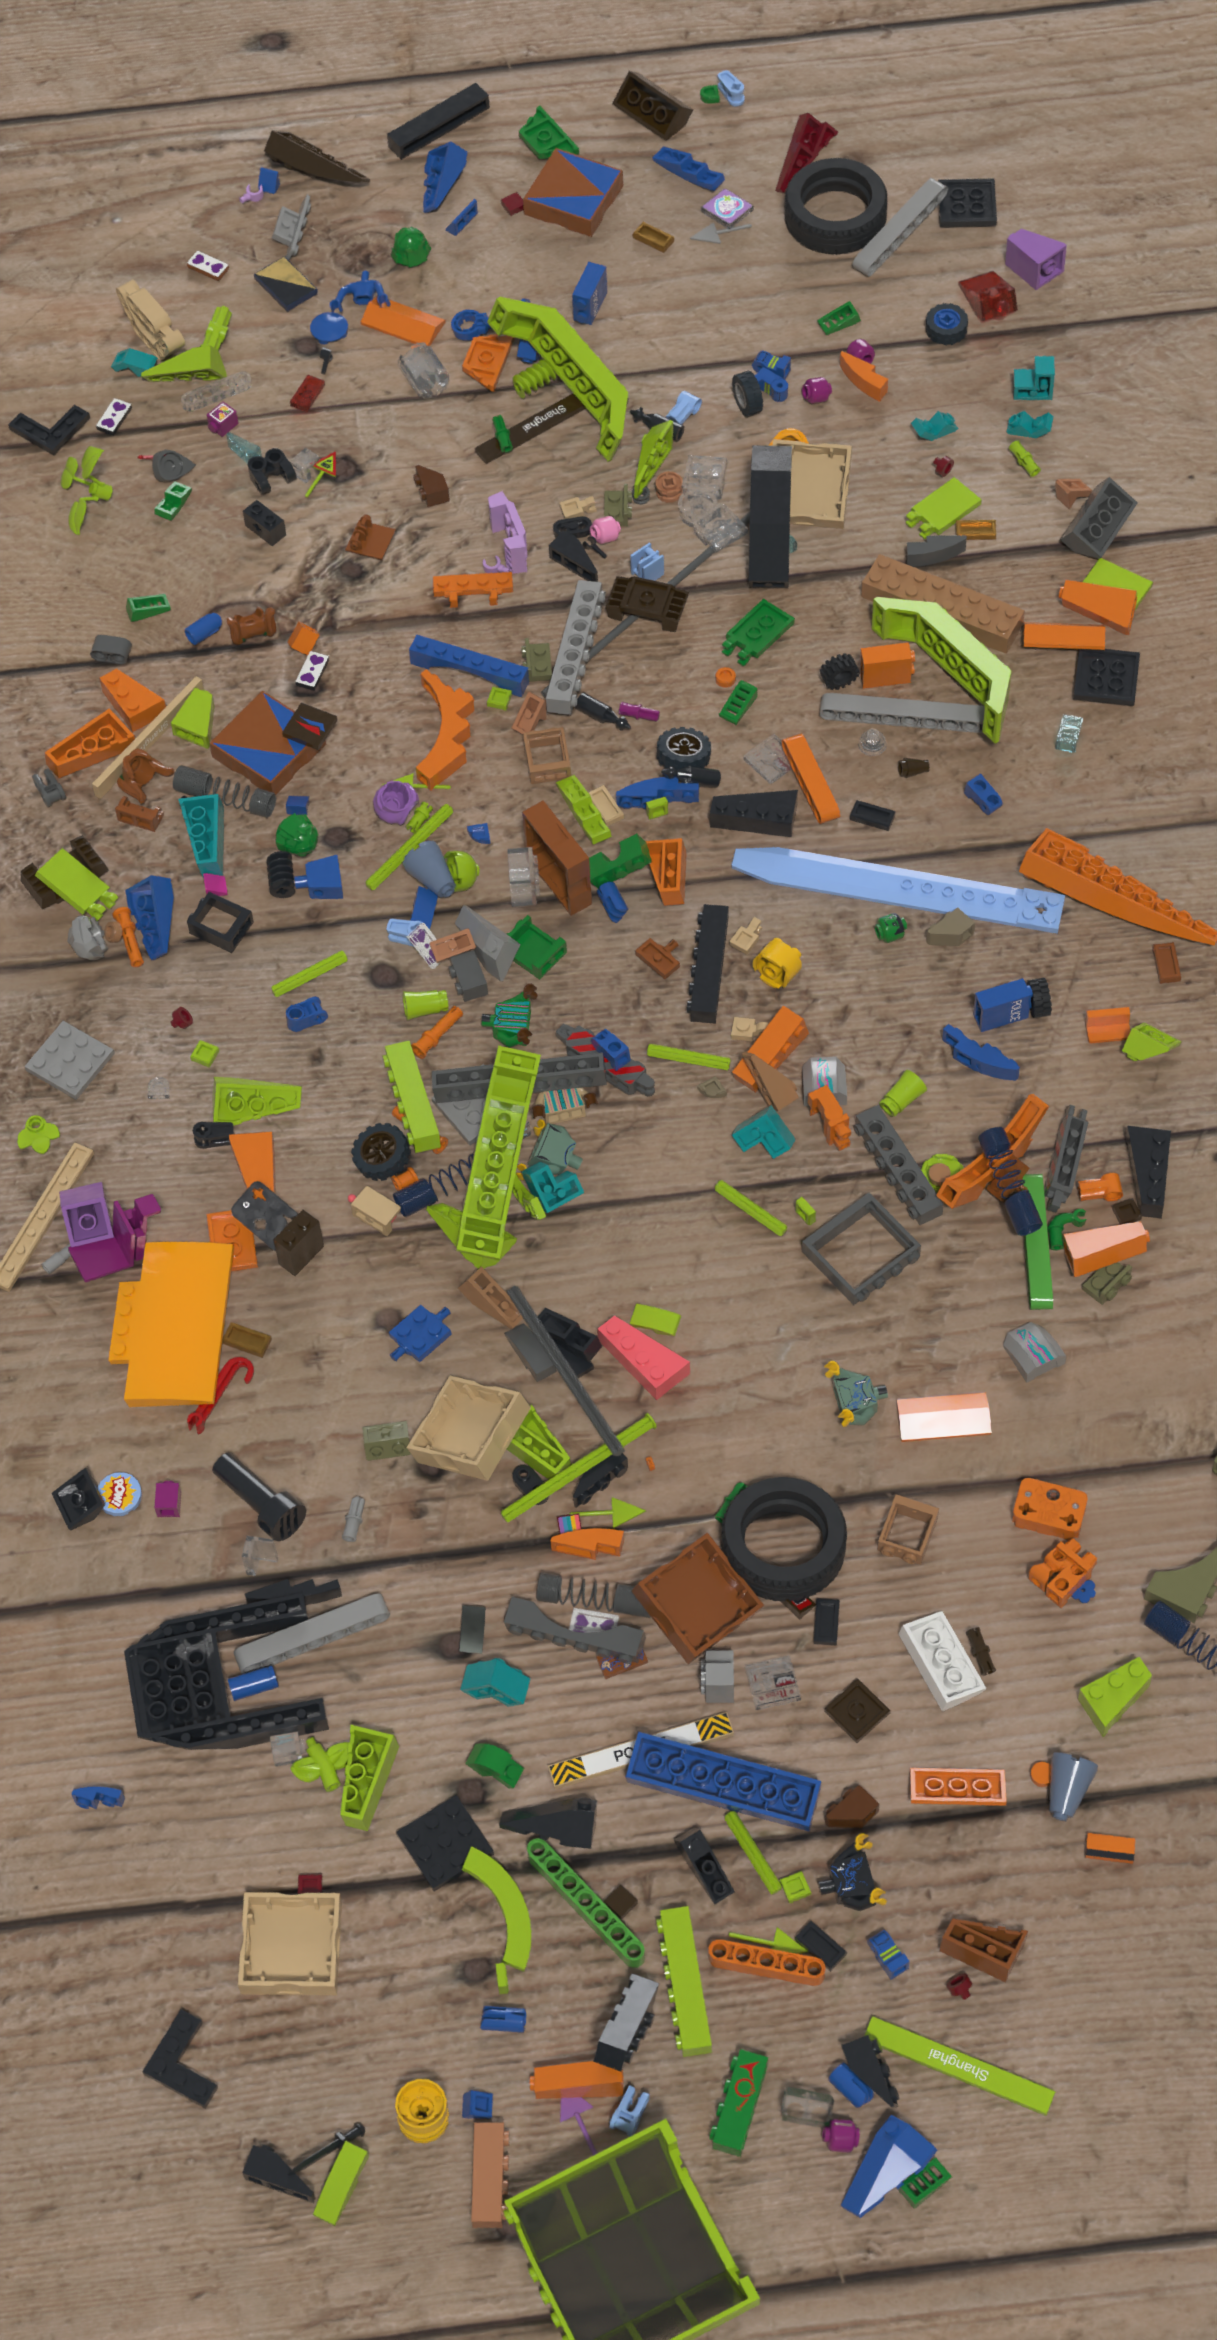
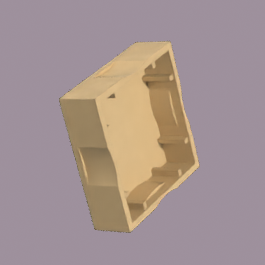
[772,439,852,529]
[407,1376,531,1481]
[238,1892,342,1995]

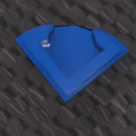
[467,823,491,844]

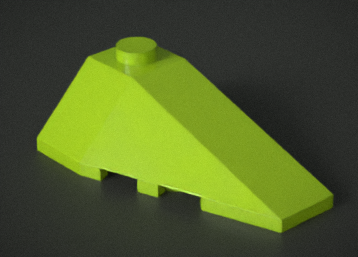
[141,344,227,382]

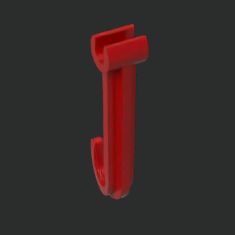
[187,1357,254,1435]

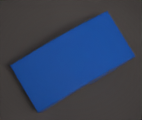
[410,886,438,930]
[71,1787,125,1809]

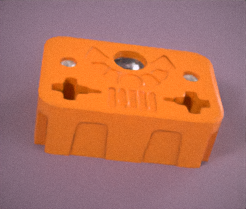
[1012,1478,1088,1540]

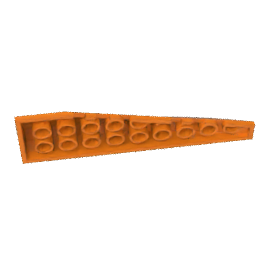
[1019,828,1217,945]

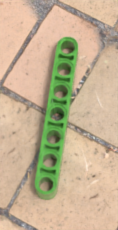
[1021,1174,1053,1310]
[527,1838,645,1968]

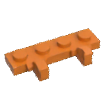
[433,572,513,608]

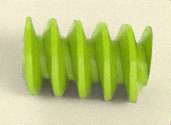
[513,360,556,398]

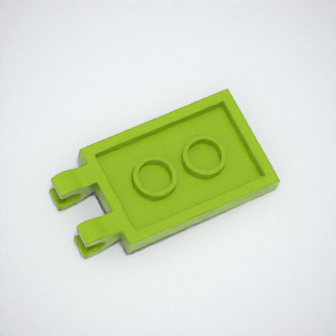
[905,477,982,539]
[35,848,119,921]

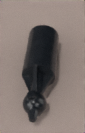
[630,407,685,442]
[575,692,631,731]
[661,766,721,788]

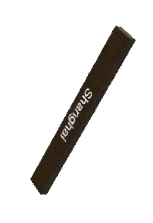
[475,393,586,464]

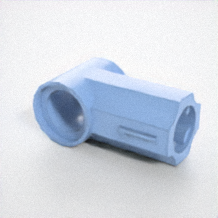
[666,391,702,424]

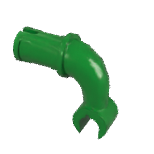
[1047,1209,1087,1251]

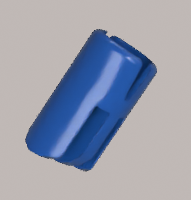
[184,613,222,645]
[597,882,628,923]
[480,2006,526,2033]
[828,2063,874,2108]

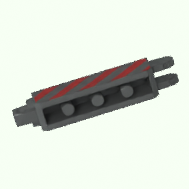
[556,1023,655,1097]
[1044,1104,1088,1213]

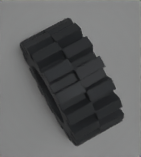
[820,653,860,690]
[1026,978,1052,1018]

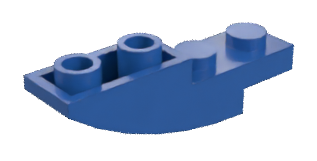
[616,777,699,809]
[942,1024,1020,1081]

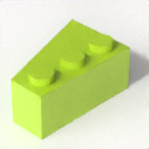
[506,1404,571,1480]
[1078,1657,1152,1737]

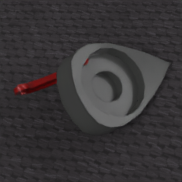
[137,449,196,482]

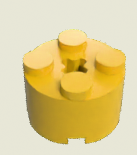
[753,938,802,989]

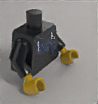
[818,1834,887,1911]

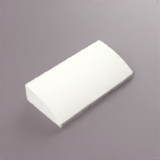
[899,1611,986,1711]

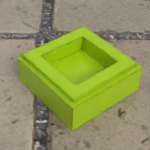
[487,687,512,710]
[646,797,668,820]
[190,1040,219,1068]
[796,1197,816,1226]
[780,1871,811,1904]
[496,1963,509,1994]

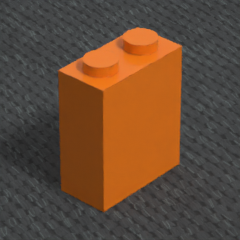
[860,642,915,689]

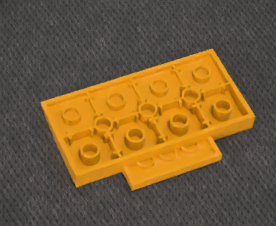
[108,1242,234,1407]

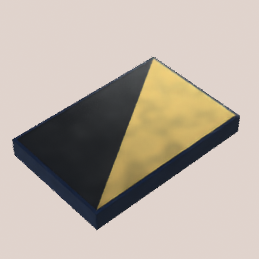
[254,256,318,312]

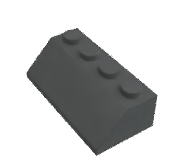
[1060,477,1138,559]

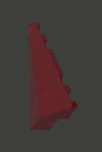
[775,113,838,193]

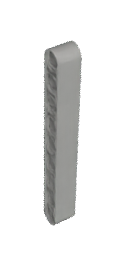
[820,693,985,733]

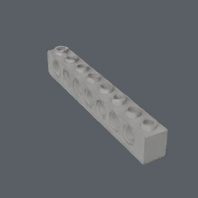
[546,580,606,715]

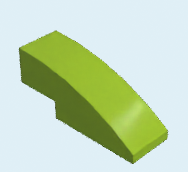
[313,2141,369,2226]

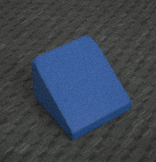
[258,167,280,194]
[286,796,309,815]
[462,2090,493,2119]

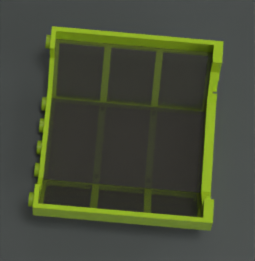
[503,2119,760,2340]

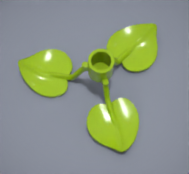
[61,446,113,535]

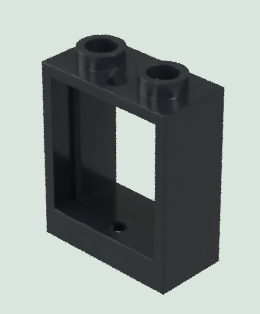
[187,892,254,953]

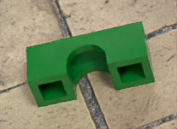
[589,833,652,889]

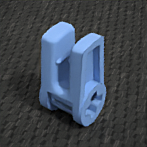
[717,70,744,106]
[387,919,426,947]
[609,2085,650,2137]

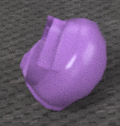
[373,781,419,825]

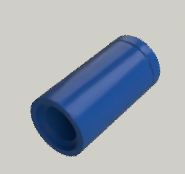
[228,1665,279,1701]

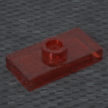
[290,375,325,412]

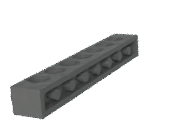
[432,1053,607,1103]

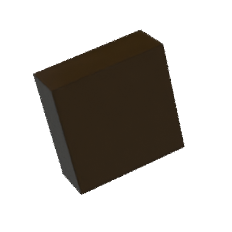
[1112,1198,1142,1225]
[604,1884,638,1920]

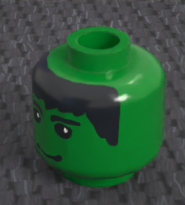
[874,913,907,943]

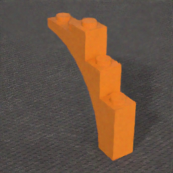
[416,669,475,791]
[936,1094,1049,1209]

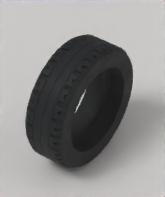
[785,158,888,255]
[721,1477,847,1602]

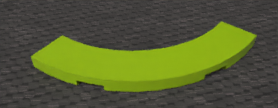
[512,1174,546,1220]
[462,1846,531,1972]

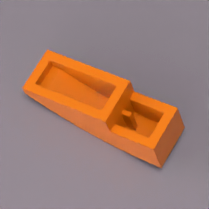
[840,351,888,402]
[551,1528,624,1560]

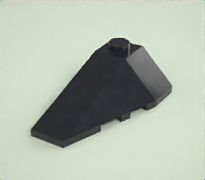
[499,1797,598,1849]

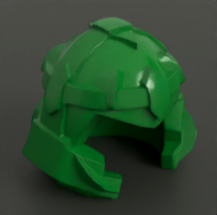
[391,227,431,267]
[276,813,318,857]

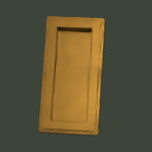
[633,222,674,253]
[956,520,996,540]
[222,1322,272,1358]

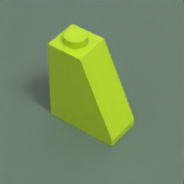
[171,688,215,749]

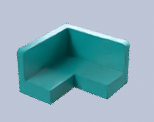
[732,1105,796,1159]

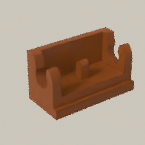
[115,796,164,832]

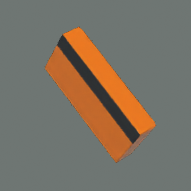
[1085,1833,1136,1864]

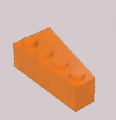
[732,1005,809,1093]

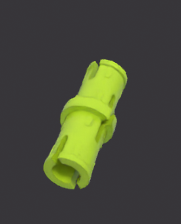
[1009,441,1041,477]

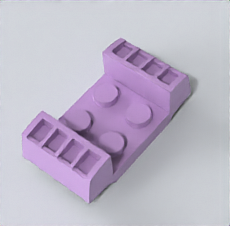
[488,491,528,574]

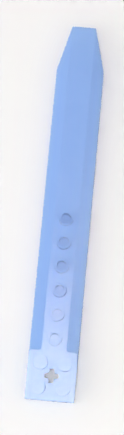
[732,847,1065,934]

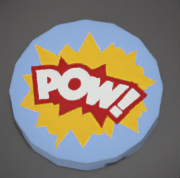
[98,1472,142,1516]

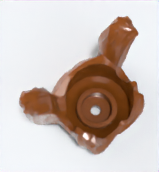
[227,607,276,645]
[117,749,174,804]

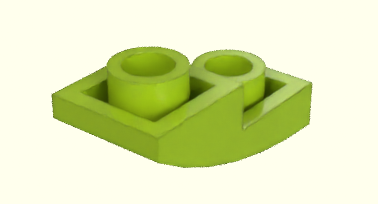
[630,1304,681,1336]

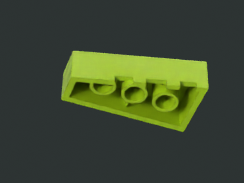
[340,1725,399,1831]

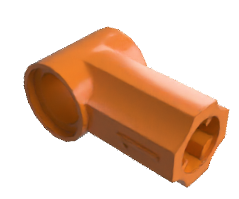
[1077,1173,1123,1201]

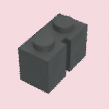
[448,950,488,1002]

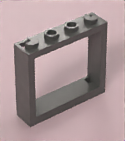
[802,1193,921,1305]

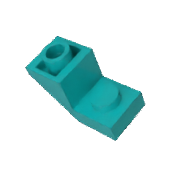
[111,348,158,377]
[911,411,958,441]
[1007,411,1054,438]

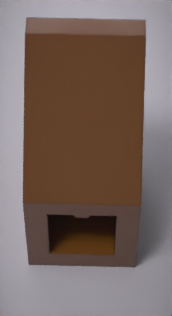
[413,465,450,507]
[825,1785,879,1828]

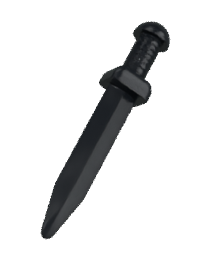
[288,2123,365,2176]

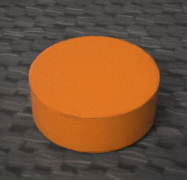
[716,667,736,688]
[1030,1762,1051,1787]

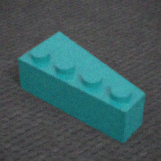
[178,794,224,878]

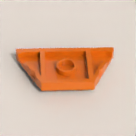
[462,334,515,392]

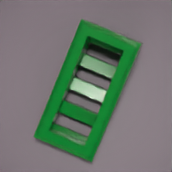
[817,301,861,336]
[126,594,171,622]
[719,680,758,725]
[898,2158,952,2209]

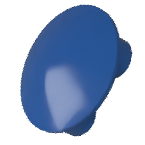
[310,312,348,344]

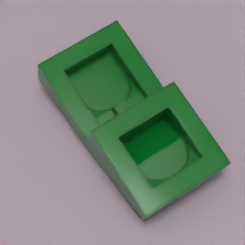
[154,481,192,521]

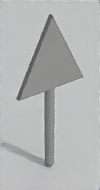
[690,222,752,244]

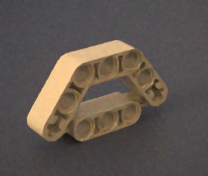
[116,280,185,361]

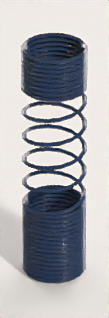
[978,1127,1043,1236]
[393,1153,474,1218]
[1144,1601,1217,1670]

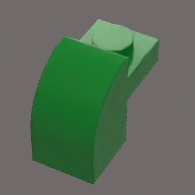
[465,1743,524,1789]

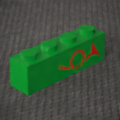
[709,2049,768,2157]

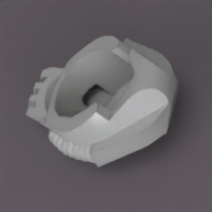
[67,916,108,960]

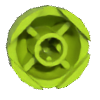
[444,851,480,892]

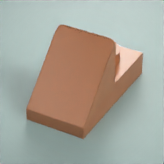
[1055,479,1093,509]
[512,691,546,734]
[429,928,476,963]

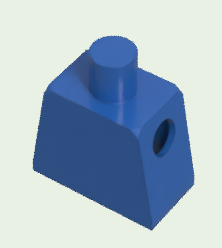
[294,855,343,899]

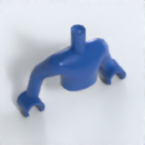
[329,271,390,312]

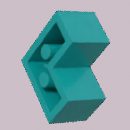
[1013,356,1055,400]
[521,1162,584,1213]
[460,1658,531,1707]

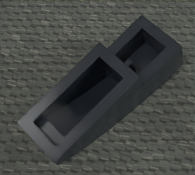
[537,1308,602,1363]

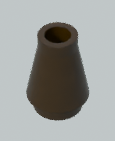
[898,758,930,778]

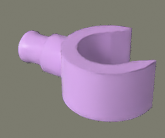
[239,184,264,203]
[483,556,510,573]

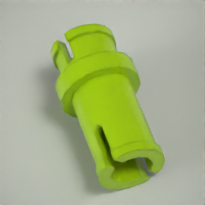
[406,802,433,833]

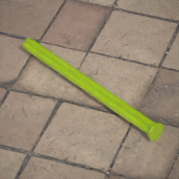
[501,1413,657,1522]

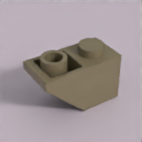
[926,907,975,946]

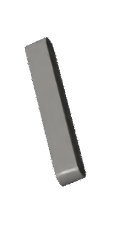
[852,178,948,277]
[233,1594,390,1674]

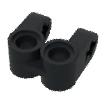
[247,448,297,495]

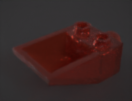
[958,271,1018,321]

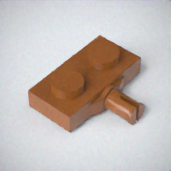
[635,938,680,979]
[986,1155,1030,1202]

